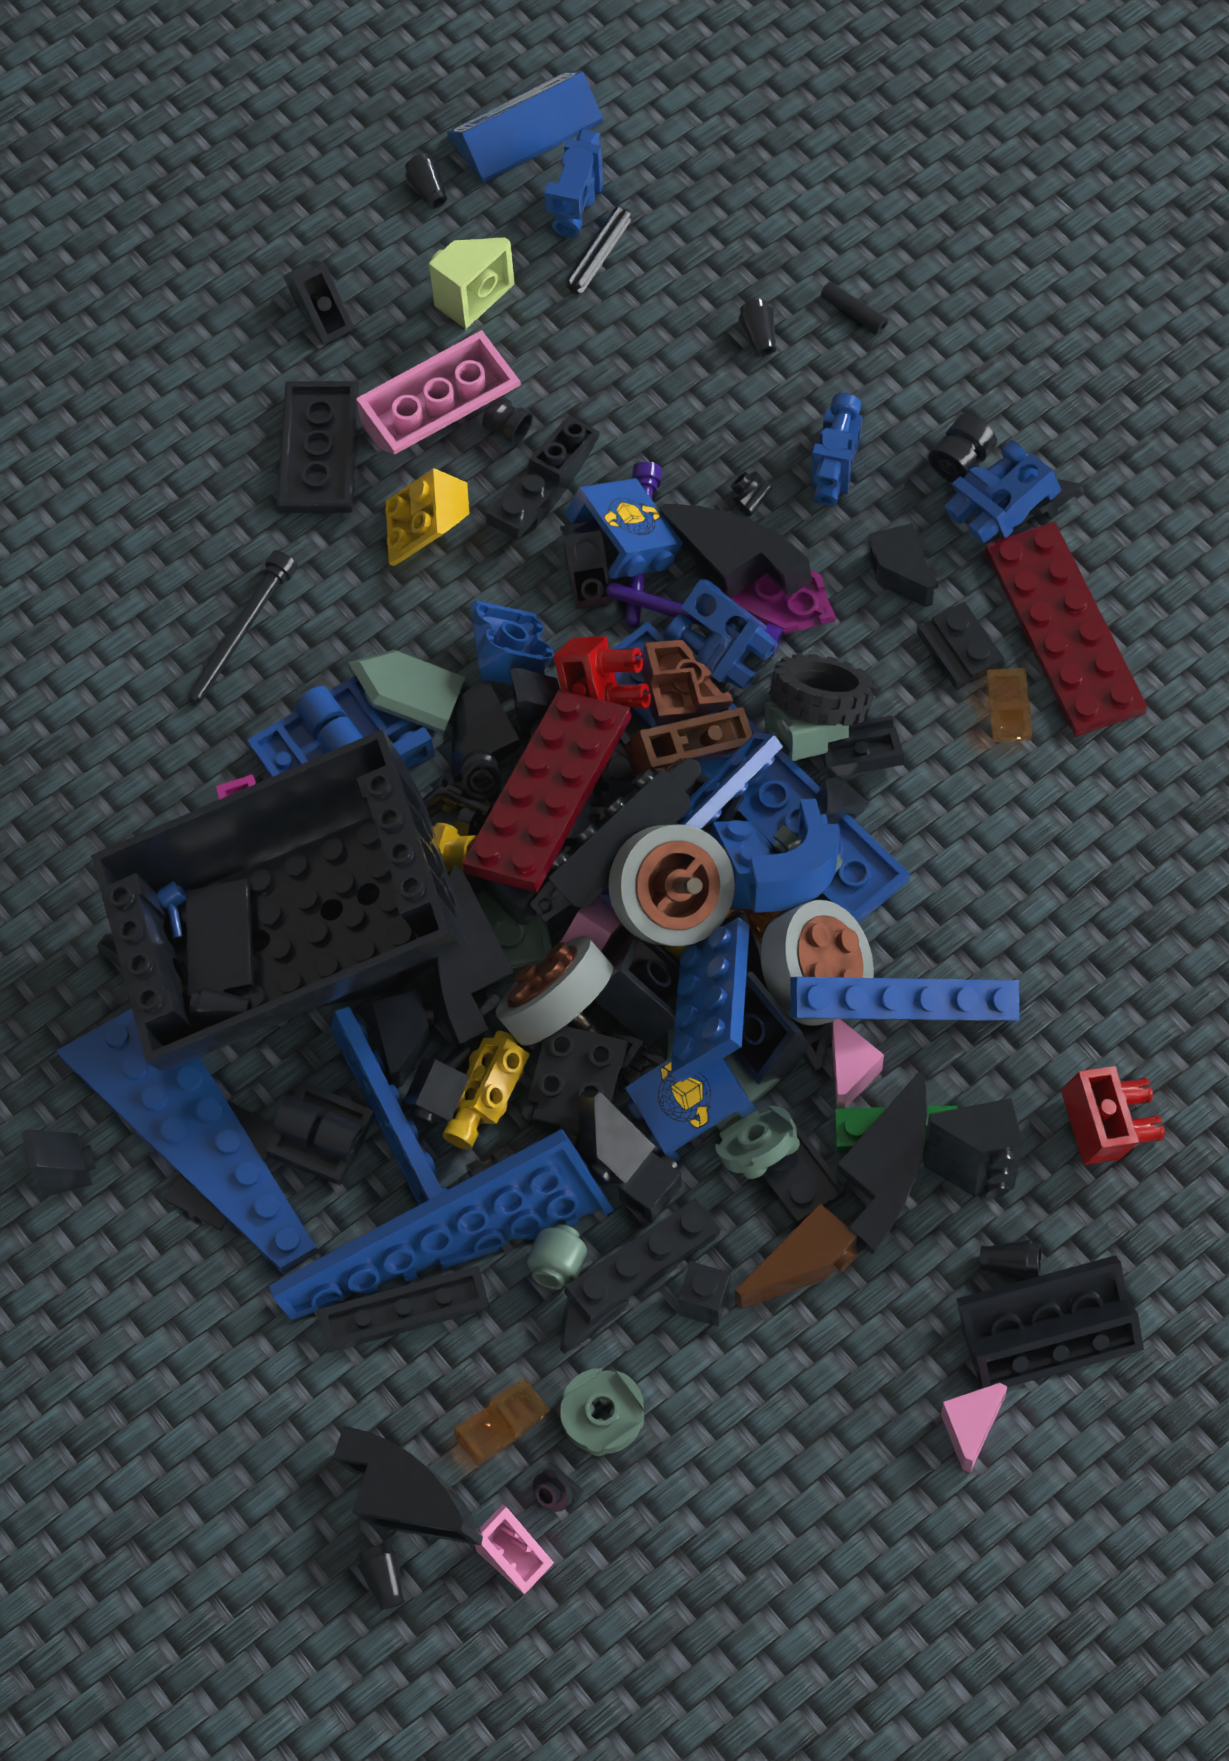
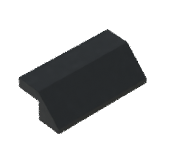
[956,1255,1144,1389]

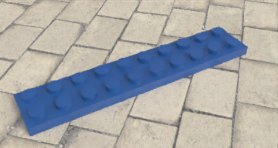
[613,622,910,924]

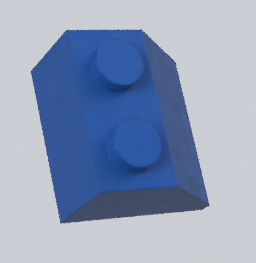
[710,820,778,910]

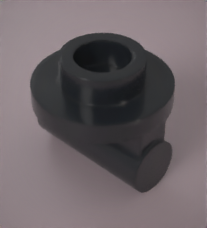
[730,471,773,516]
[533,1463,584,1512]

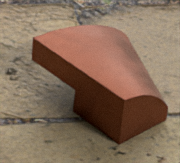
[640,640,733,724]

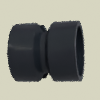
[928,414,997,483]

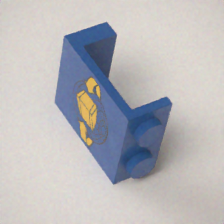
[565,478,683,579]
[625,1057,756,1162]

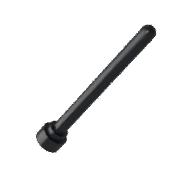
[188,550,298,704]

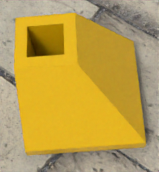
[385,468,469,566]

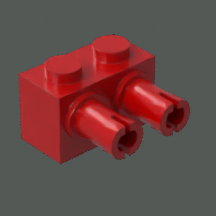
[553,636,651,709]
[1060,1066,1165,1165]

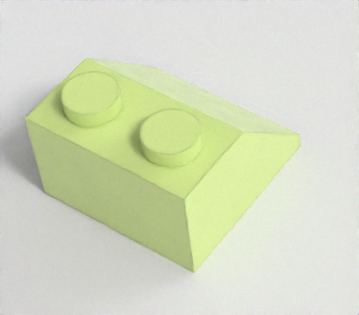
[429,237,515,329]

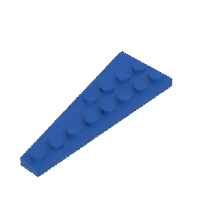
[56,1008,318,1274]
[269,1129,614,1320]

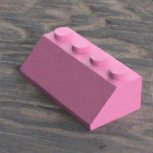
[356,330,521,455]

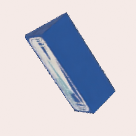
[447,71,603,184]

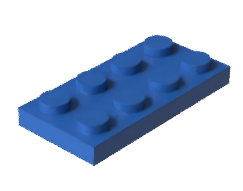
[671,917,750,1082]

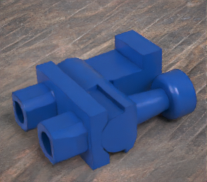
[544,129,603,238]
[811,393,862,506]
[944,440,1062,544]
[663,579,778,689]

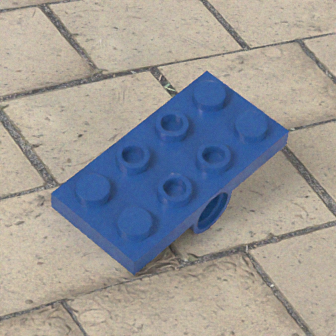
[247,677,418,778]

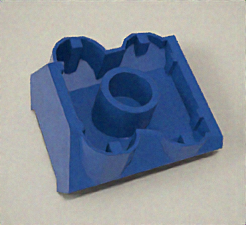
[470,600,554,685]

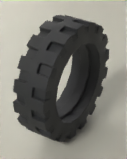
[769,654,876,726]

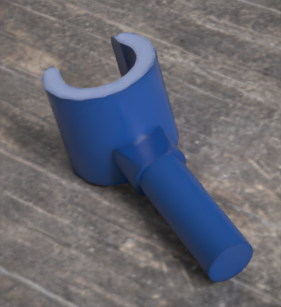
[157,881,186,940]

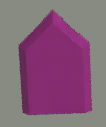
[723,569,836,634]

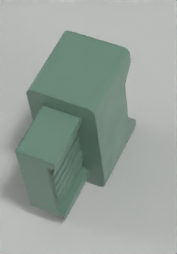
[765,701,849,762]

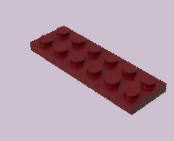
[985,522,1147,737]
[462,690,632,893]

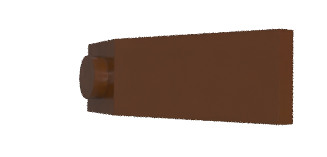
[624,707,753,778]
[735,1204,857,1309]

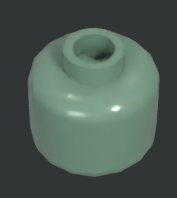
[527,1225,587,1290]

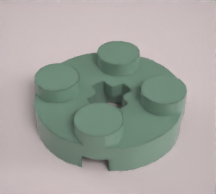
[716,1106,800,1179]
[560,1368,644,1456]

